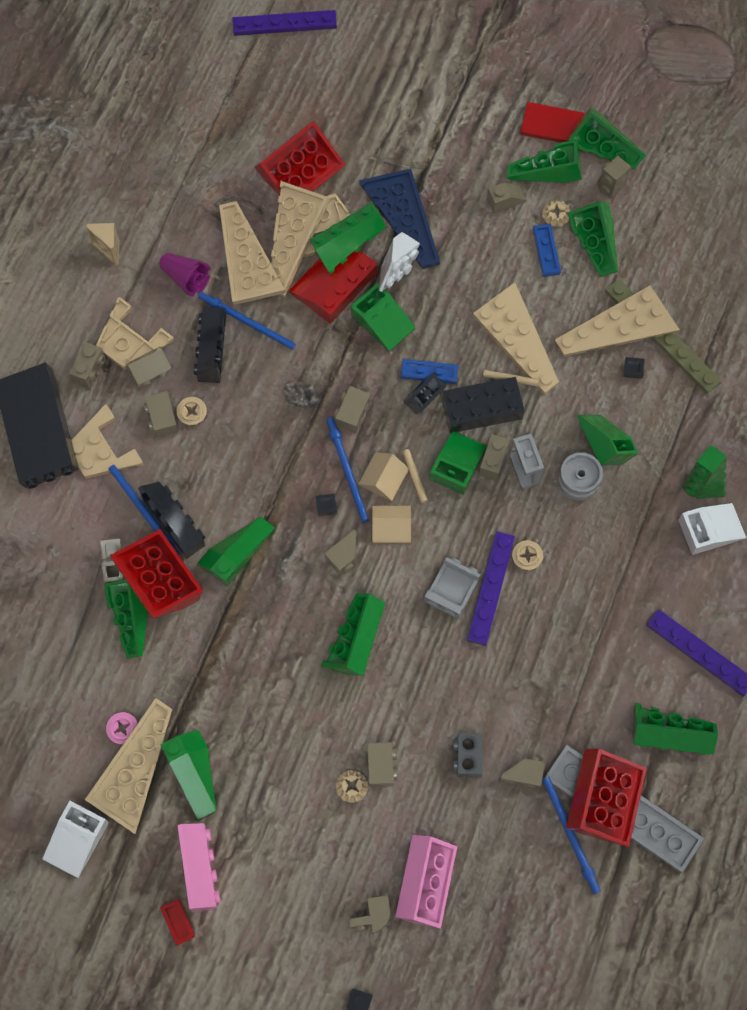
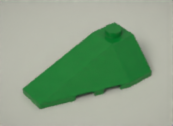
[568,107,646,169]
[507,140,582,183]
[568,201,618,277]
[197,517,275,587]
[104,579,148,659]
[160,730,216,820]

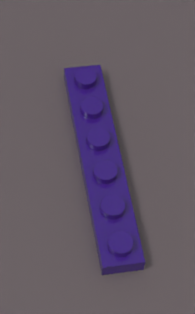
[232,10,337,36]
[467,531,515,646]
[646,609,747,697]

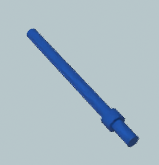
[198,292,296,350]
[326,417,369,523]
[108,465,181,556]
[542,777,601,894]

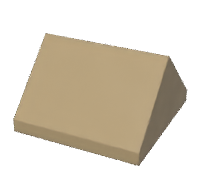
[86,223,119,266]
[358,452,409,501]
[372,506,411,543]

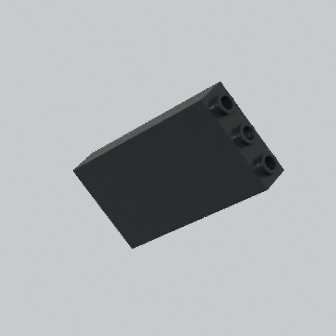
[0,362,79,489]

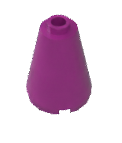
[160,253,211,297]

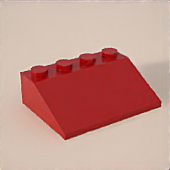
[255,121,346,196]
[289,251,378,324]
[110,529,203,619]
[566,748,647,847]

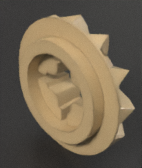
[542,199,571,227]
[177,397,207,426]
[512,540,543,571]
[336,770,368,803]

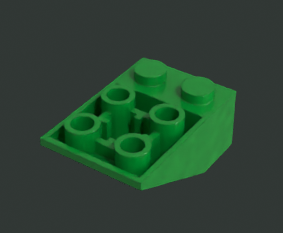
[351,283,416,352]
[577,415,639,466]
[429,431,487,495]

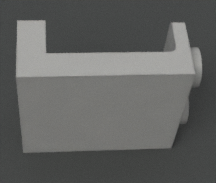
[510,434,544,489]
[424,557,481,619]

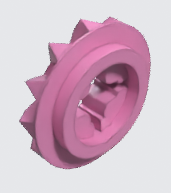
[106,712,138,745]

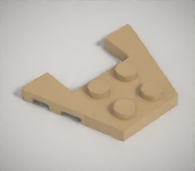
[303,194,350,258]
[96,297,174,370]
[71,404,144,479]

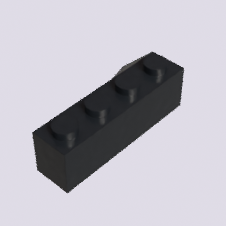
[194,307,226,383]
[138,482,205,559]

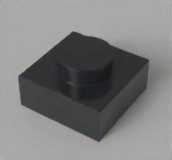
[624,357,644,379]
[316,494,337,516]
[347,989,373,1010]

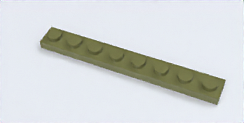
[605,279,722,394]

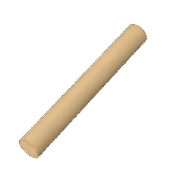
[483,370,540,387]
[402,449,428,503]

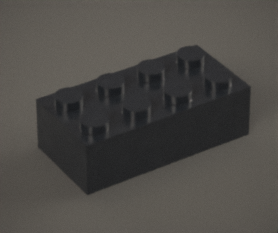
[441,377,525,433]

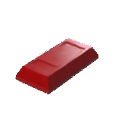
[160,898,195,946]

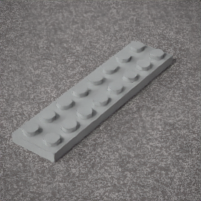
[544,745,704,873]

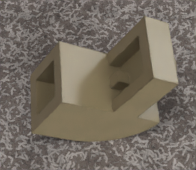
[100,537,124,582]
[349,895,390,934]

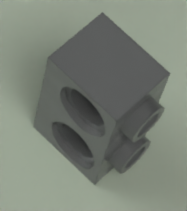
[453,733,483,778]

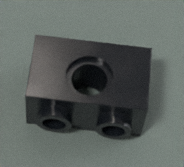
[403,373,446,414]

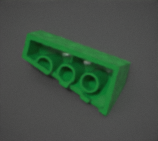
[310,202,386,275]
[682,444,727,499]
[321,593,385,676]
[632,703,718,755]

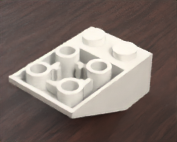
[379,232,420,292]
[678,503,746,555]
[43,801,109,878]

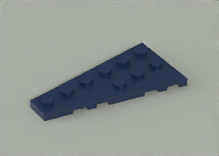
[359,169,440,269]

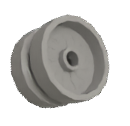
[558,453,603,501]

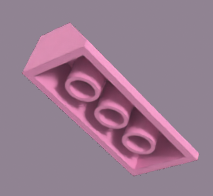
[178,823,221,913]
[395,835,457,929]

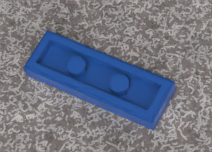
[533,224,561,277]
[401,359,458,384]

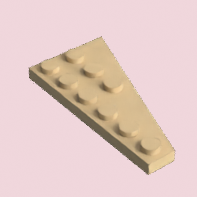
[271,181,330,297]
[219,201,287,305]
[473,282,559,395]
[555,286,680,357]
[85,698,172,834]

